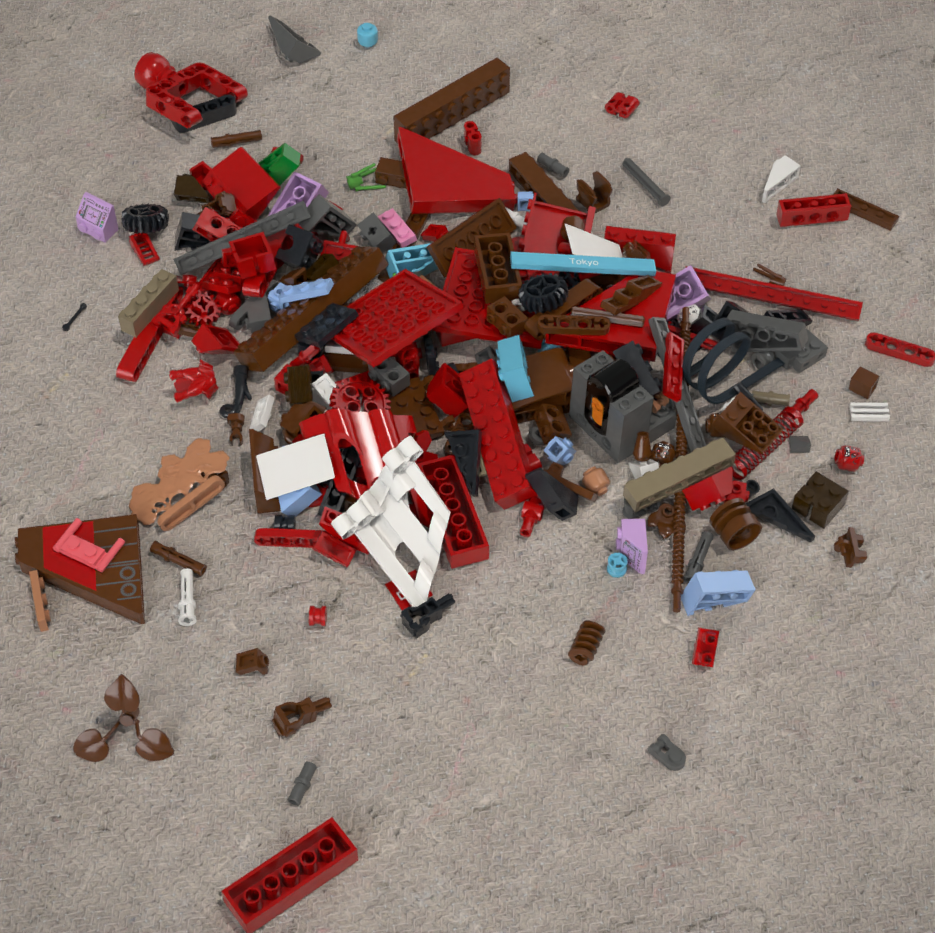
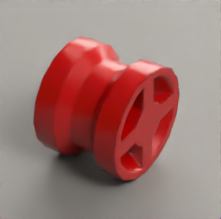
[309,606,327,626]

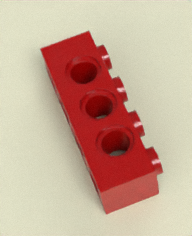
[776,193,851,227]
[192,207,243,241]

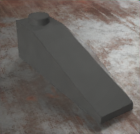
[268,15,321,63]

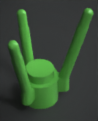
[346,163,386,192]

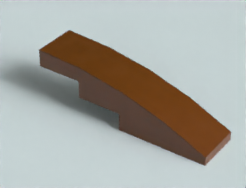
[600,275,662,315]

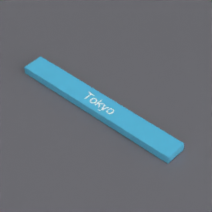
[510,252,656,276]

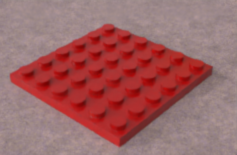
[432,247,560,349]
[332,269,464,368]

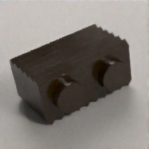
[284,365,313,407]

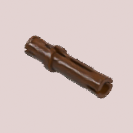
[210,130,262,148]
[150,541,207,577]

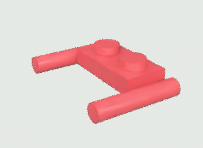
[53,518,125,573]

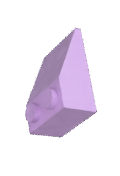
[268,171,329,227]
[666,265,711,322]

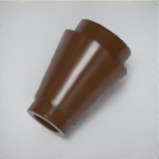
[633,431,652,461]

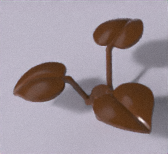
[73,674,175,762]

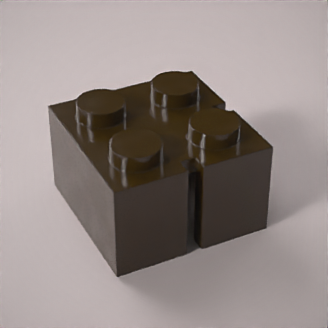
[792,471,849,529]

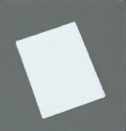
[565,224,623,258]
[256,434,335,500]

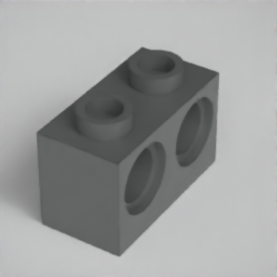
[368,356,410,396]

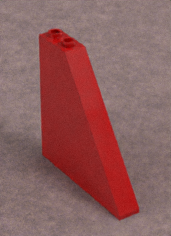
[397,127,518,214]
[545,271,676,362]

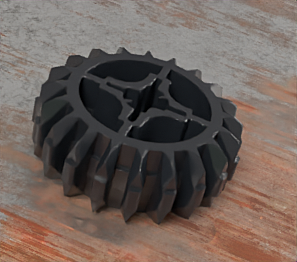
[121,203,169,234]
[518,273,569,314]

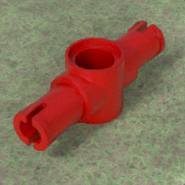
[520,495,545,537]

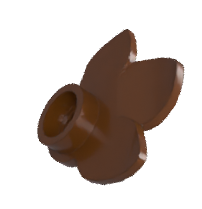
[647,503,686,539]

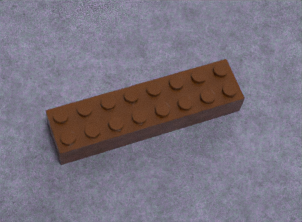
[393,57,510,143]

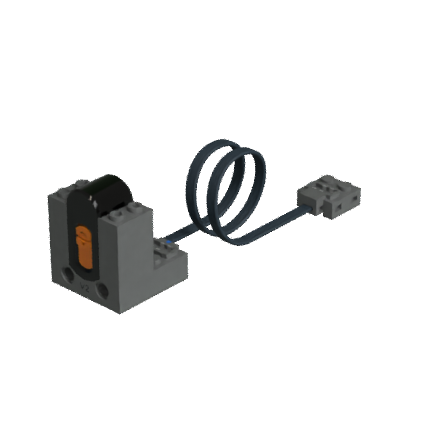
[569,318,828,463]

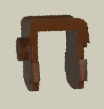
[576,171,613,213]

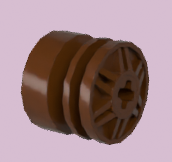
[709,498,762,551]

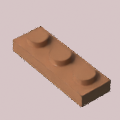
[29,570,51,632]

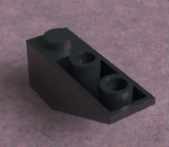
[525,467,578,521]

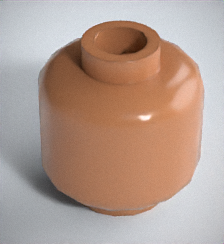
[582,466,610,496]

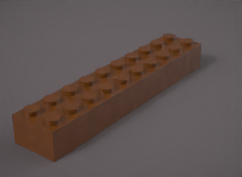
[233,246,389,372]

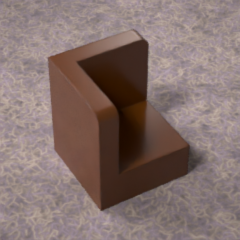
[849,367,880,399]

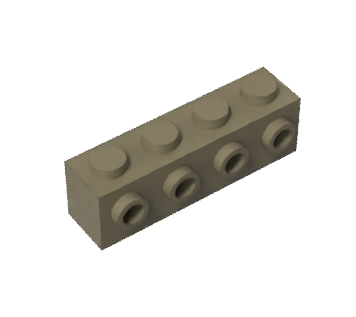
[118,269,179,337]

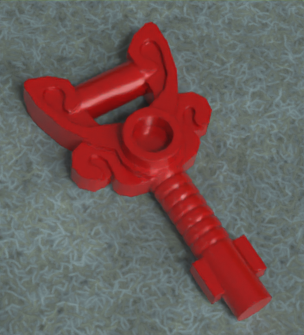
[151,283,200,336]

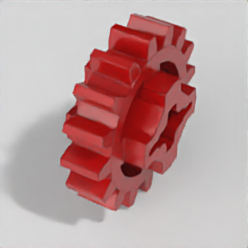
[184,291,222,327]

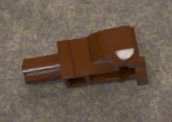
[197,191,236,218]
[272,697,332,738]

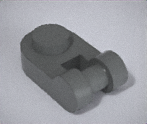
[647,734,686,771]

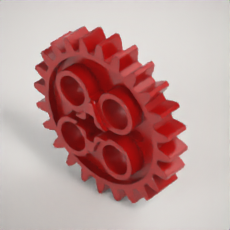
[329,376,391,412]

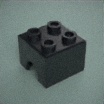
[275,224,324,271]

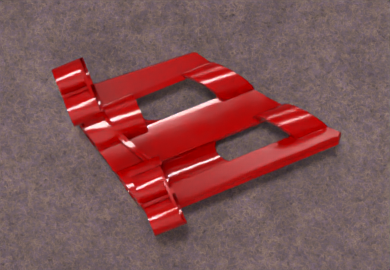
[299,409,433,528]

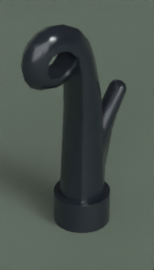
[219,365,252,418]

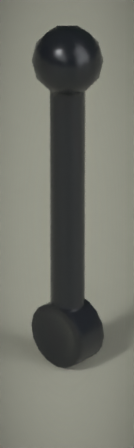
[62,303,87,331]

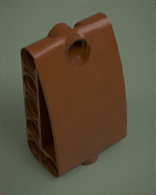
[508,348,574,424]

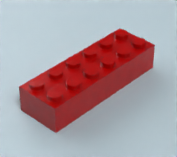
[417,454,489,569]
[221,817,358,933]

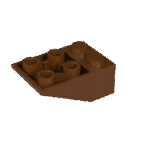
[711,392,784,454]

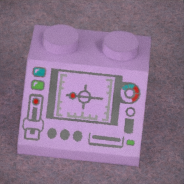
[76,192,119,243]
[616,519,648,574]

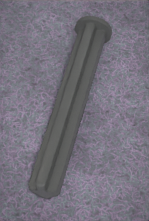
[622,158,671,207]

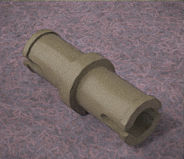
[752,390,790,406]

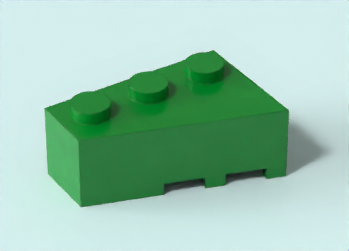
[258,143,301,186]

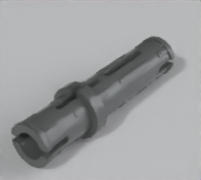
[684,531,714,583]

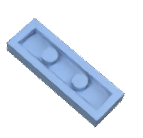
[278,278,334,304]

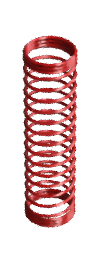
[728,406,803,480]

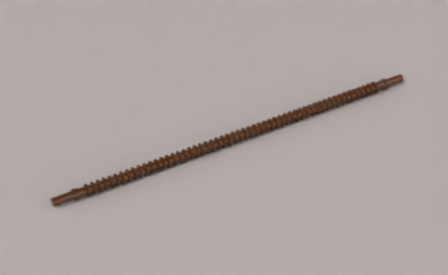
[671,307,691,613]

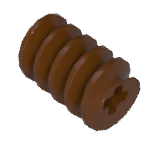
[568,620,606,666]

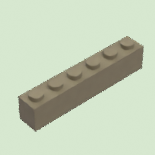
[623,438,736,513]

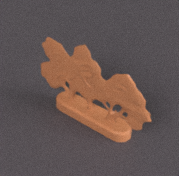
[129,438,230,531]

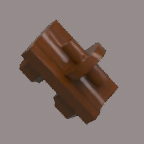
[833,527,867,568]

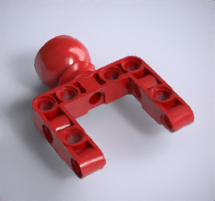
[134,52,248,128]

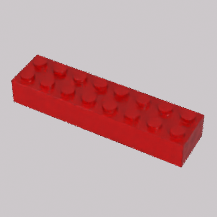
[459,358,537,510]

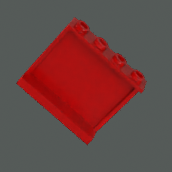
[518,193,596,254]

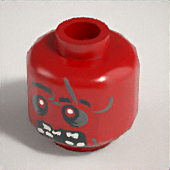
[834,445,864,472]

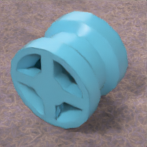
[607,552,628,578]

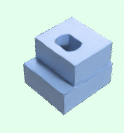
[517,192,533,211]

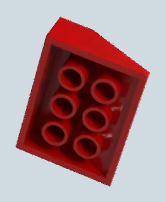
[201,147,281,221]

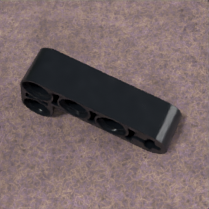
[171,95,237,133]

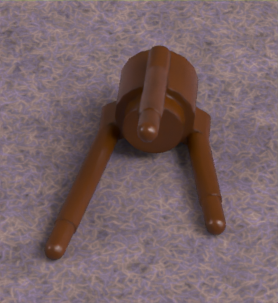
[753,264,787,286]

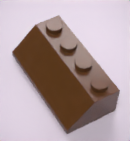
[249,429,281,514]

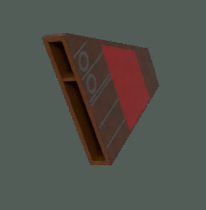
[15,514,145,624]

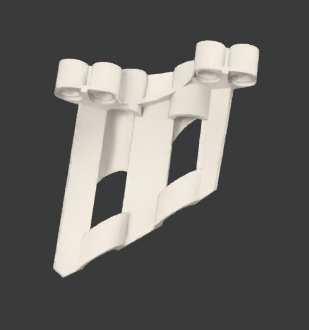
[331,436,451,607]

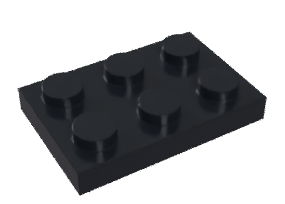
[295,303,359,348]

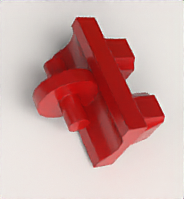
[692,627,719,667]

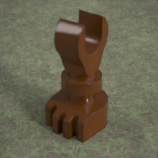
[227,413,245,446]

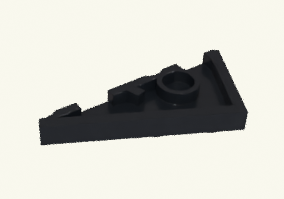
[423,331,439,376]
[445,430,482,497]
[746,488,815,542]

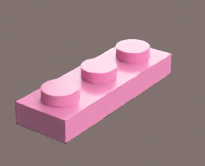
[378,208,417,248]

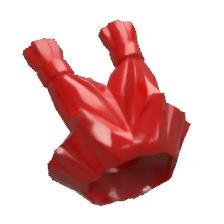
[169,359,218,403]

